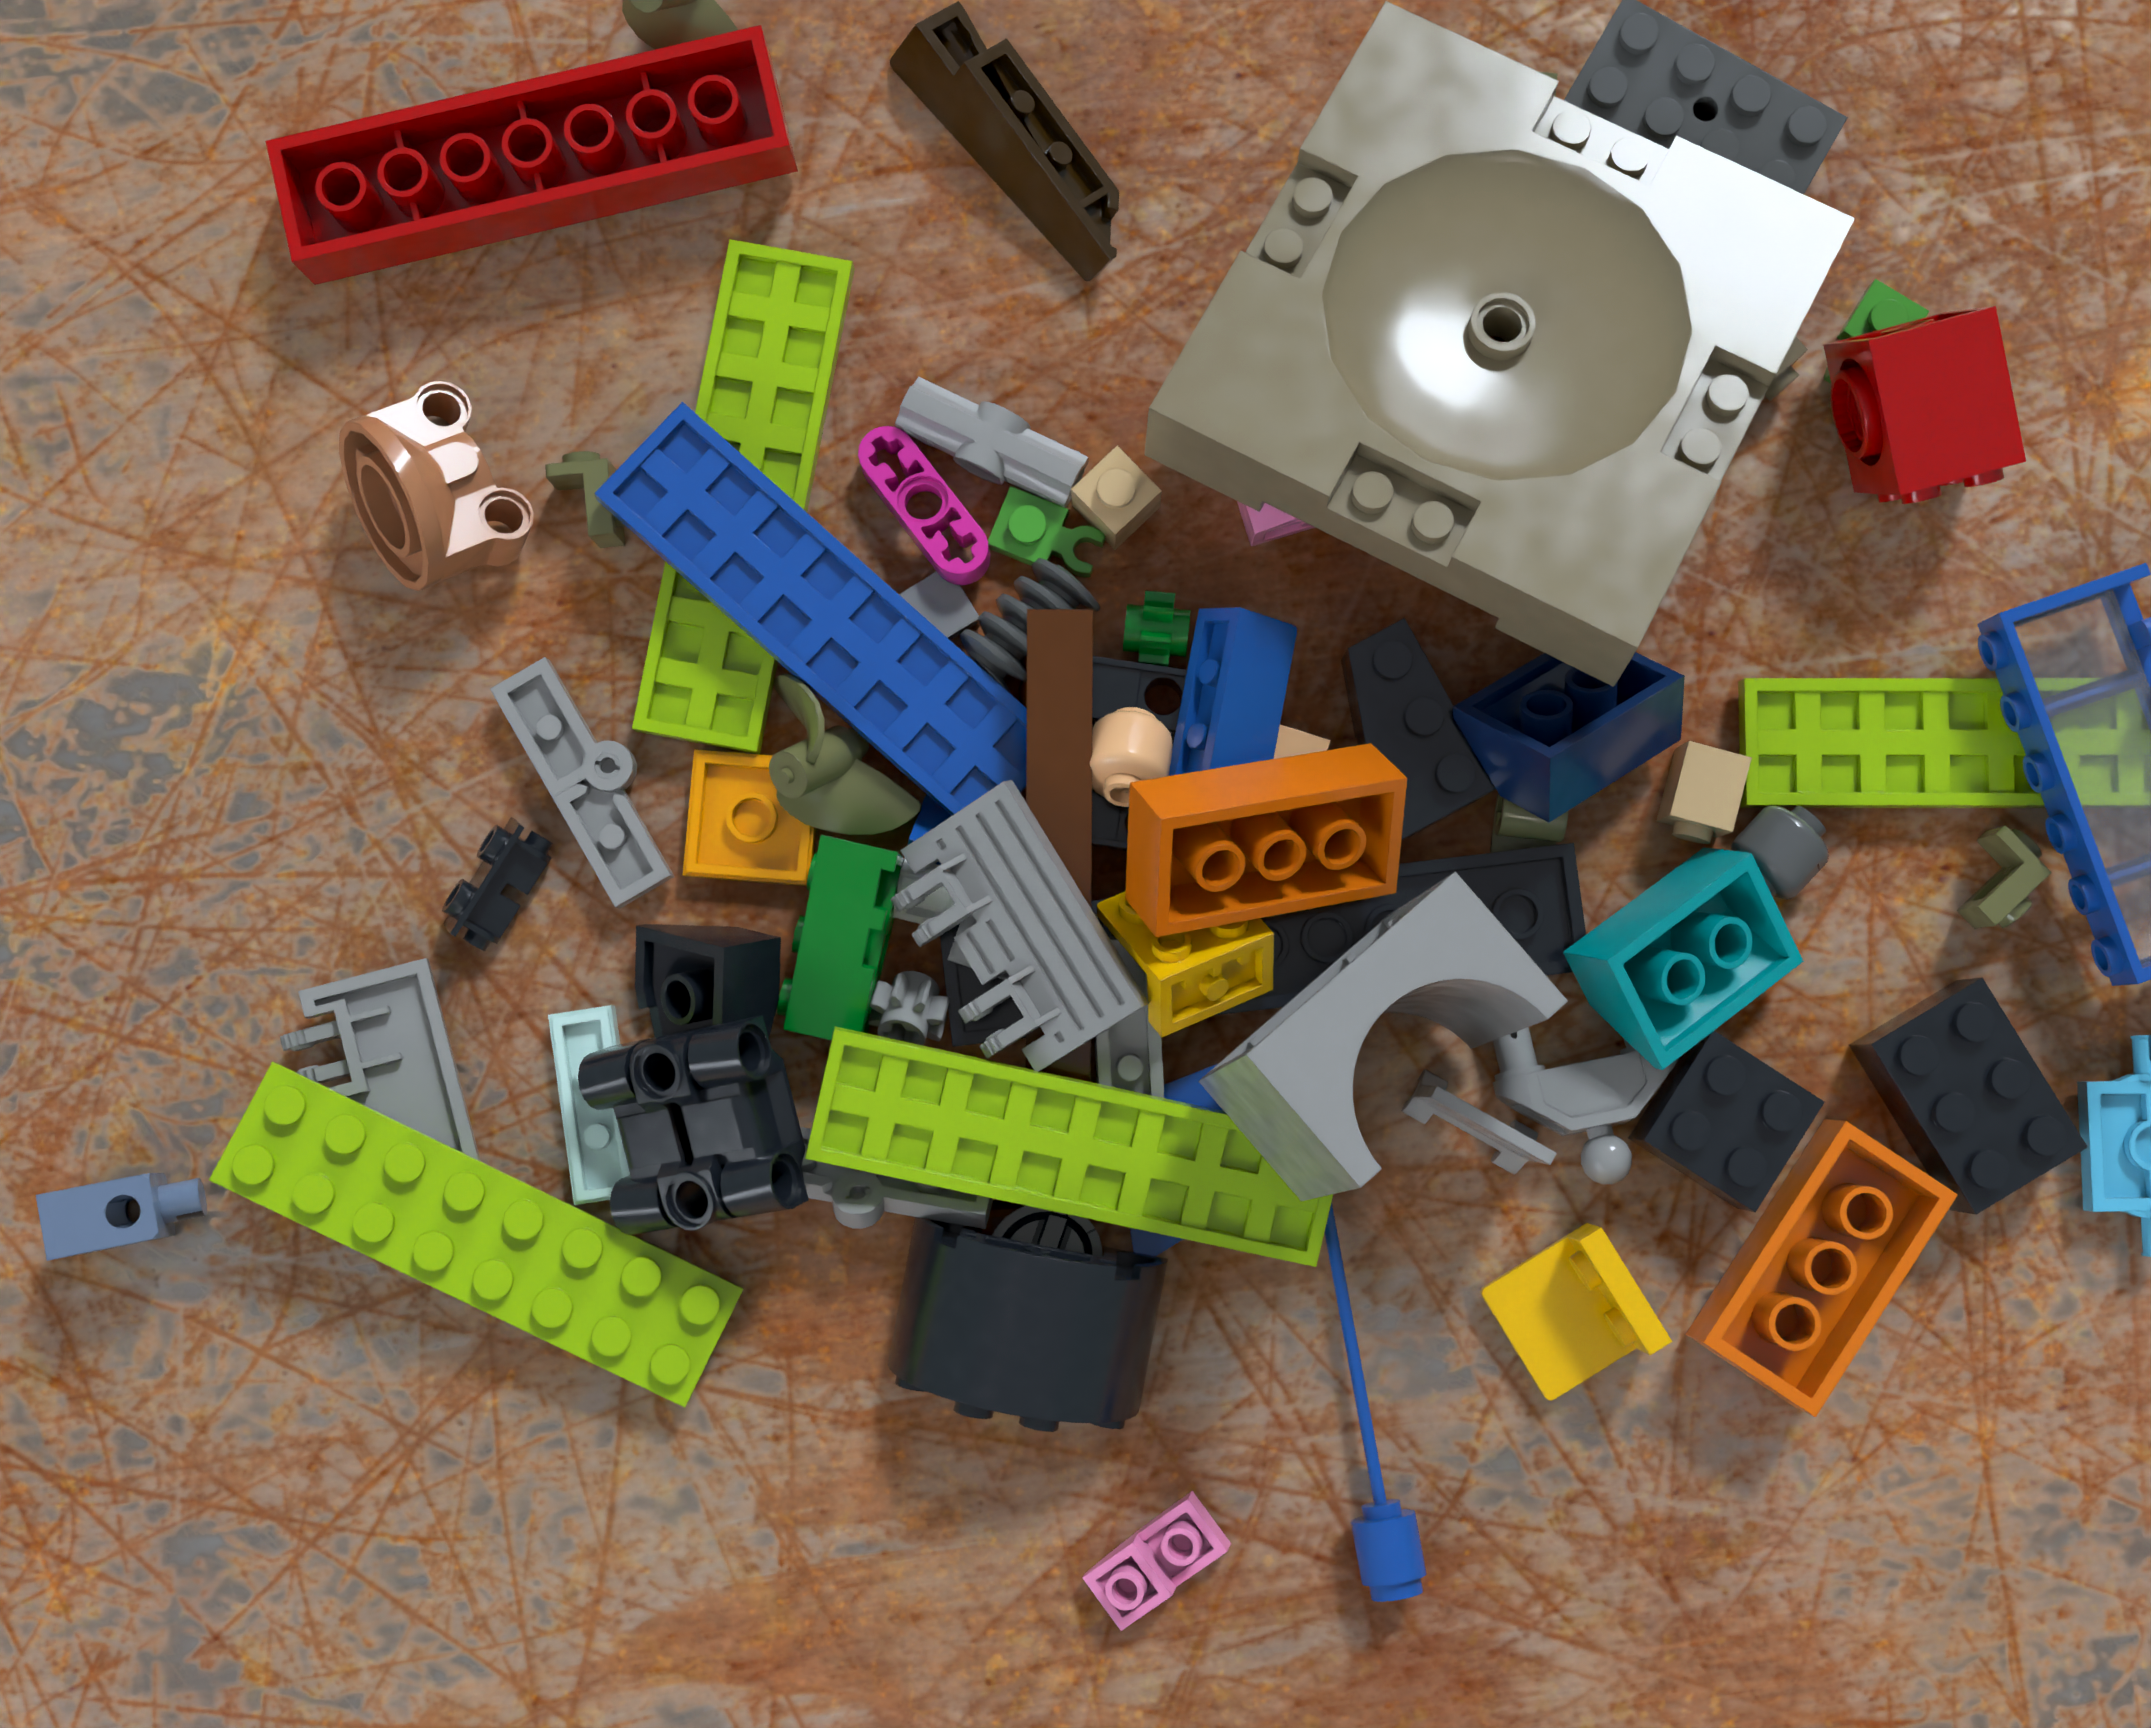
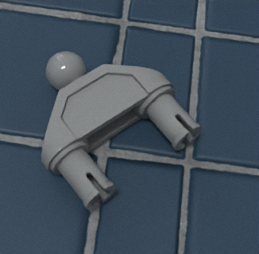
[1493,1027,1678,1184]

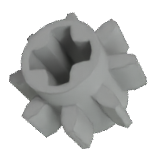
[868,971,950,1045]

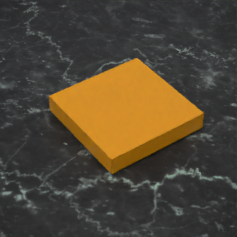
[683,749,817,886]

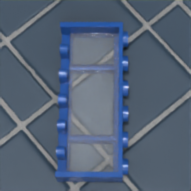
[1977,563,2151,986]

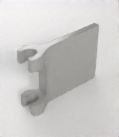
[1401,1069,1557,1175]

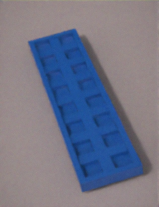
[594,402,1027,816]

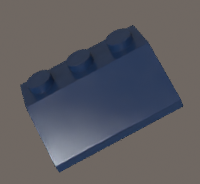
[1453,652,1685,823]

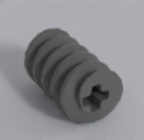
[960,558,1101,694]

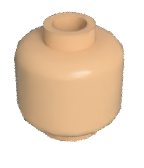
[1090,707,1173,807]

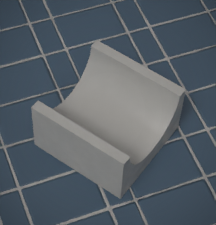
[1198,871,1568,1201]

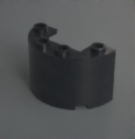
[888,1217,1168,1432]

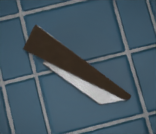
[890,1,1119,281]

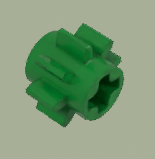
[1123,590,1191,667]

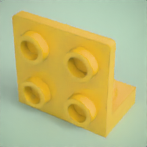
[1097,891,1274,1038]
[1480,1223,1672,1401]

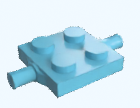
[2077,1035,2151,1257]

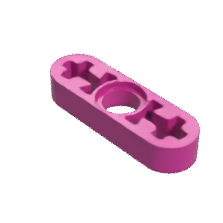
[858,426,990,585]

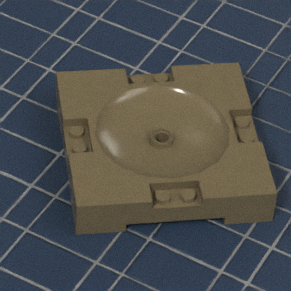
[1144,1,1855,687]

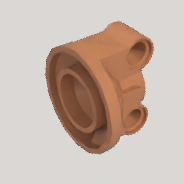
[339,381,534,591]

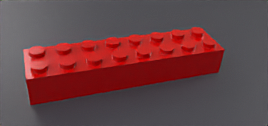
[265,25,798,285]

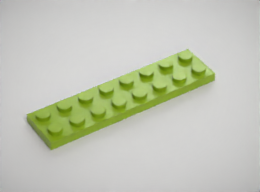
[632,239,855,754]
[1738,678,2151,808]
[805,1026,1333,1267]
[209,1062,743,1408]

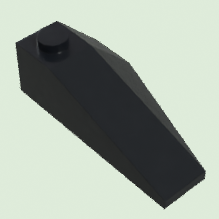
[635,924,781,1159]

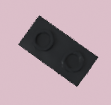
[442,817,553,951]

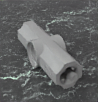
[895,376,1089,508]

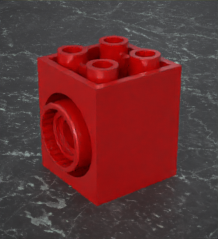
[1823,306,2026,504]

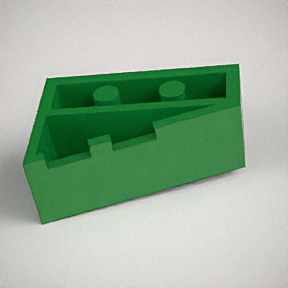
[777,835,905,1040]

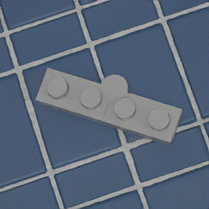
[490,657,675,909]
[800,1127,994,1229]

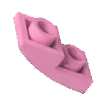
[1082,1491,1231,1631]

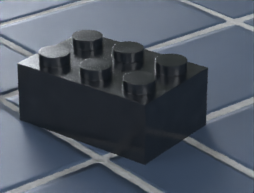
[1849,977,2087,1214]

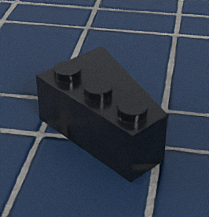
[1341,618,1496,842]

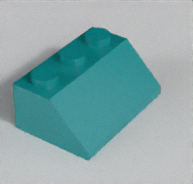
[1563,847,1804,1070]

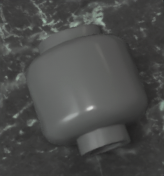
[1731,806,1829,900]

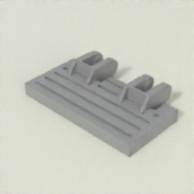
[890,780,1149,1072]
[280,958,481,1161]

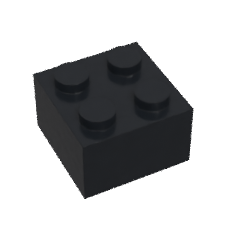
[1628,1031,1825,1213]

